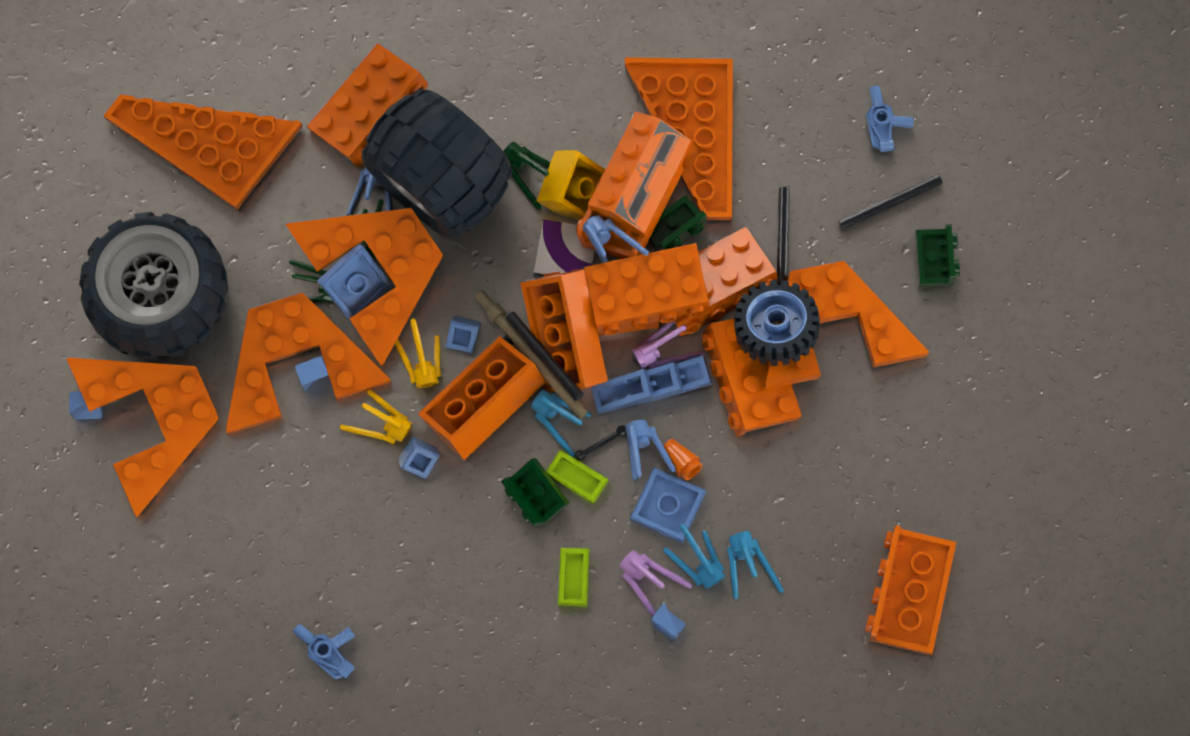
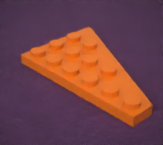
[625,57,733,221]
[103,94,303,210]

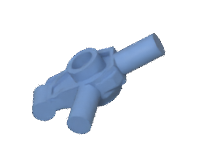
[866,86,914,153]
[293,624,355,680]

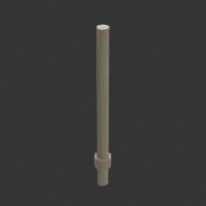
[475,290,588,419]

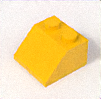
[536,150,606,221]

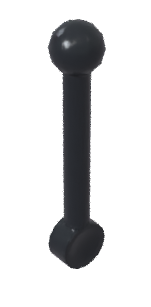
[575,425,627,461]

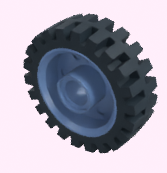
[734,280,820,366]

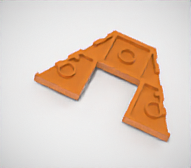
[286,208,444,366]
[764,261,929,390]
[226,292,391,435]
[66,358,219,517]

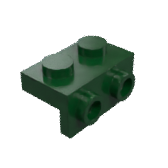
[649,194,707,251]
[915,224,960,287]
[501,458,570,527]

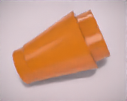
[663,438,703,481]

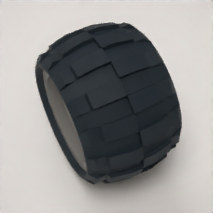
[361,89,512,237]
[79,212,228,360]

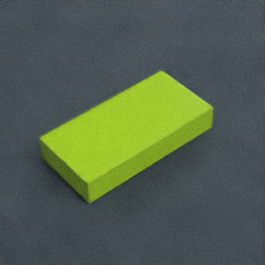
[546,450,609,505]
[558,547,589,607]

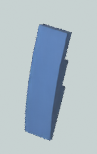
[591,355,713,414]

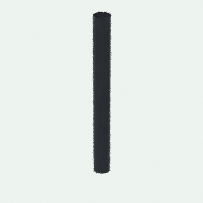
[838,174,943,231]
[777,187,790,285]
[506,312,584,401]

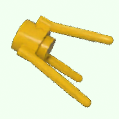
[395,318,442,389]
[340,389,413,445]

